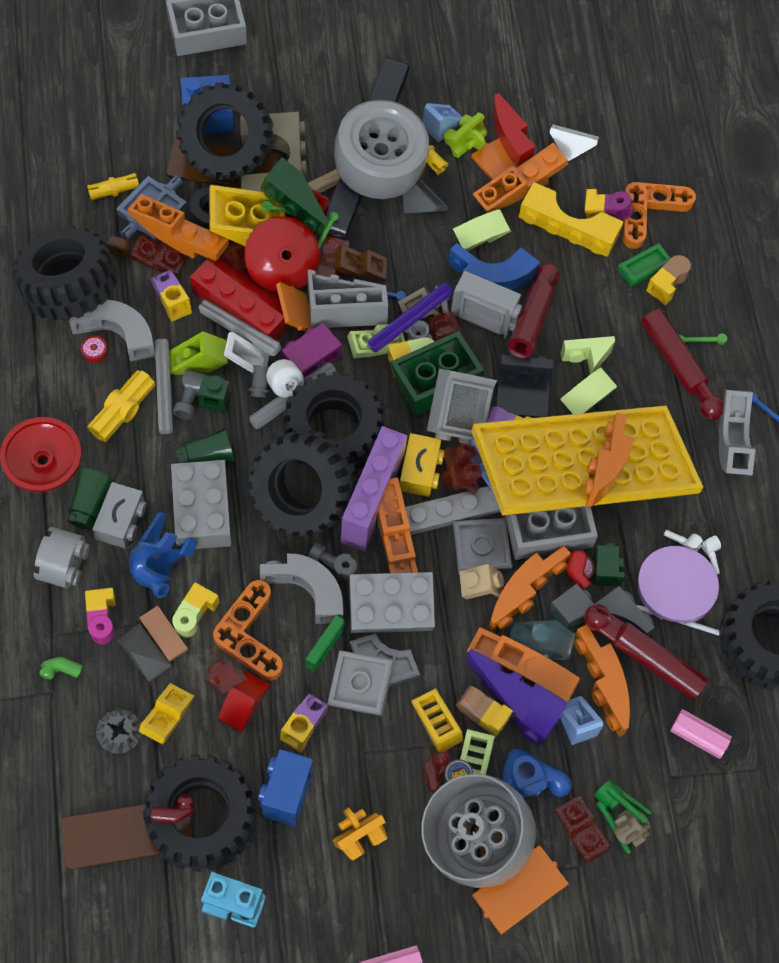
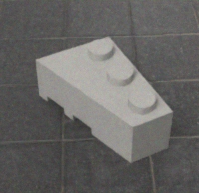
[308,270,388,328]

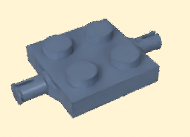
[116,175,187,241]

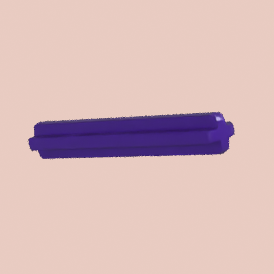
[367,283,453,353]

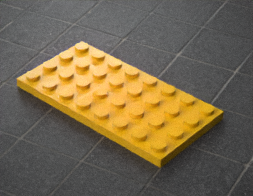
[471,406,703,516]

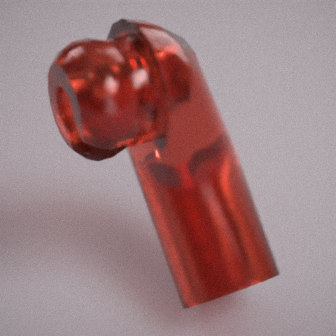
[423,750,451,792]

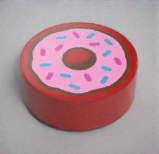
[81,336,108,363]

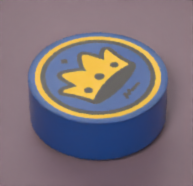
[445,759,473,782]

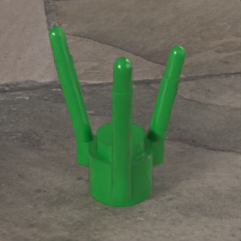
[594,780,651,854]

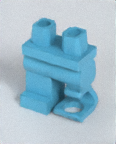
[201,872,266,927]

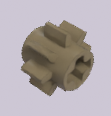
[614,810,650,847]

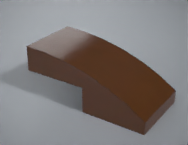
[335,245,387,281]

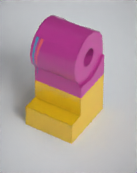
[85,588,116,645]

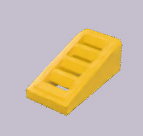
[411,688,463,753]

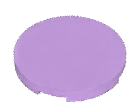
[637,546,719,624]

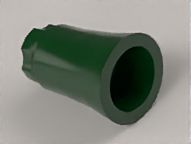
[176,427,235,464]
[67,468,115,530]

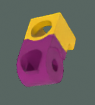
[585,189,634,220]

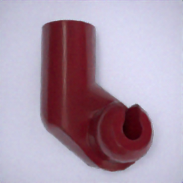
[151,795,195,824]

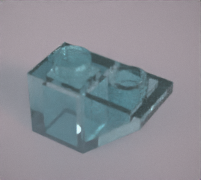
[510,620,575,660]

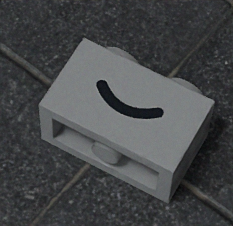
[92,482,147,549]

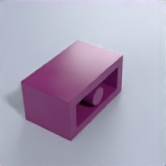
[282,323,342,378]

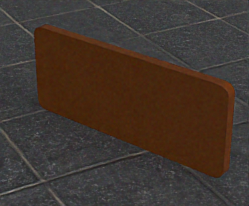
[167,139,279,188]
[61,799,193,870]

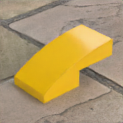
[139,683,194,745]

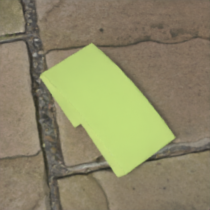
[453,209,511,251]
[347,324,405,358]
[560,367,617,414]

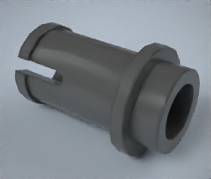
[249,365,270,398]

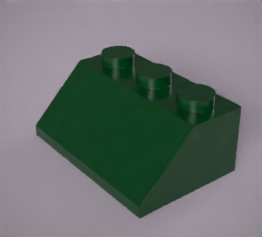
[390,331,484,417]

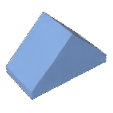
[423,103,462,143]
[561,696,603,745]

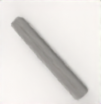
[198,300,281,356]
[155,339,173,434]
[249,362,336,429]

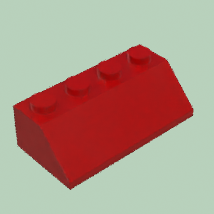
[190,256,291,341]

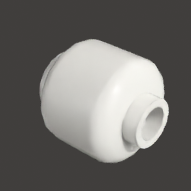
[266,359,304,398]

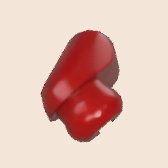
[567,550,591,589]

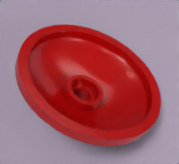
[244,216,320,293]
[0,417,82,492]

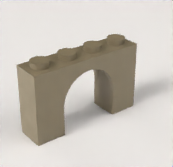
[240,112,307,192]

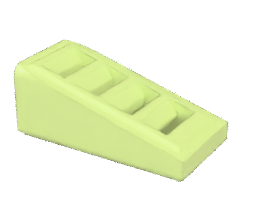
[460,729,495,775]

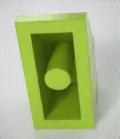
[169,332,228,375]

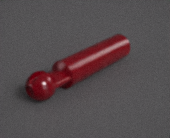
[508,263,560,358]
[640,309,724,420]
[584,604,708,700]

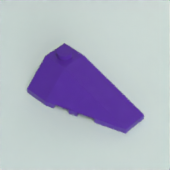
[466,648,568,745]

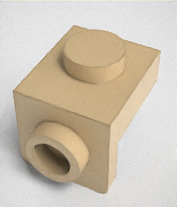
[459,564,504,599]

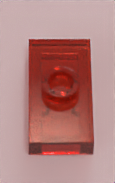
[316,236,350,279]

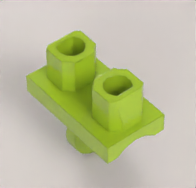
[444,112,487,158]

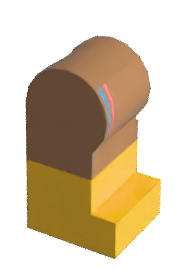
[646,255,691,306]
[456,686,513,738]

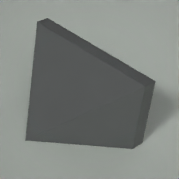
[403,178,449,214]
[117,623,172,683]

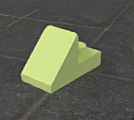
[561,336,615,375]

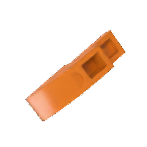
[473,143,568,213]
[128,194,229,262]
[584,412,634,507]
[488,546,571,632]
[573,625,630,737]
[467,627,580,704]

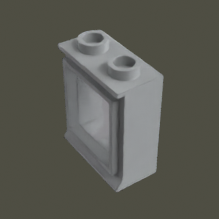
[450,271,522,339]
[427,369,497,445]

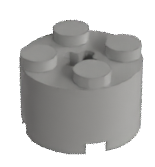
[34,527,90,589]

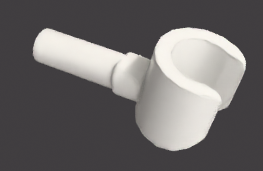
[664,530,703,552]
[702,536,721,575]

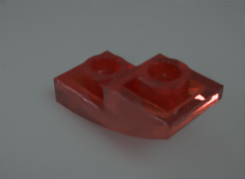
[128,234,187,276]
[204,660,246,694]
[555,795,610,864]

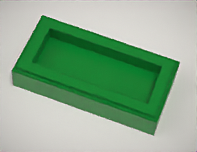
[617,243,671,287]
[306,615,345,672]

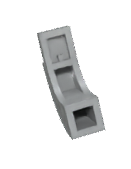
[69,300,155,361]
[719,389,756,475]
[260,553,343,624]

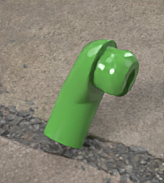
[39,657,83,680]

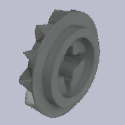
[96,708,142,754]

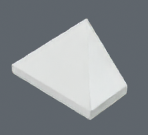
[550,124,599,161]
[224,332,269,373]

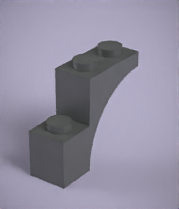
[548,584,655,637]

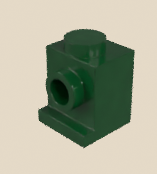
[198,375,232,413]
[593,543,625,586]

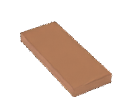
[139,606,188,662]

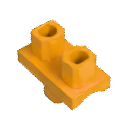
[332,807,387,860]

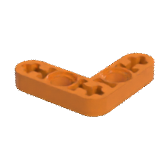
[622,182,696,249]
[213,580,283,681]

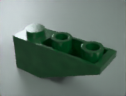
[260,157,328,235]

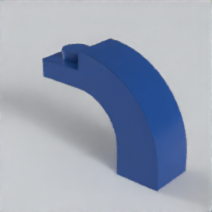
[448,243,540,291]

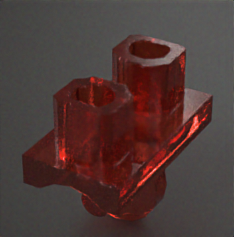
[442,443,482,494]

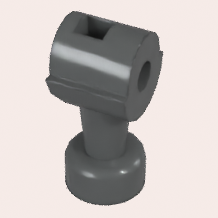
[173,370,207,420]
[308,541,357,582]

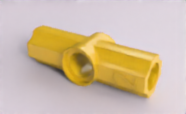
[87,370,155,442]

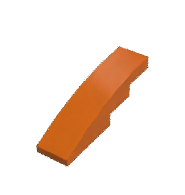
[377,477,418,573]

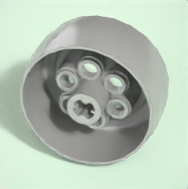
[334,100,429,199]
[422,774,536,888]

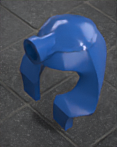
[129,512,198,598]

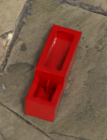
[493,93,535,168]

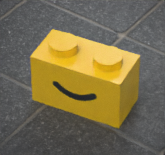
[400,433,445,497]

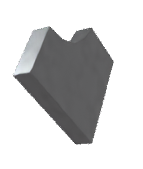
[349,633,420,687]

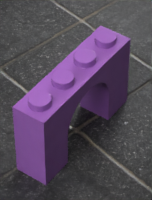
[341,426,407,552]

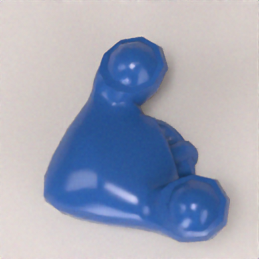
[495,749,572,815]

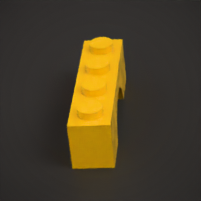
[519,182,623,257]

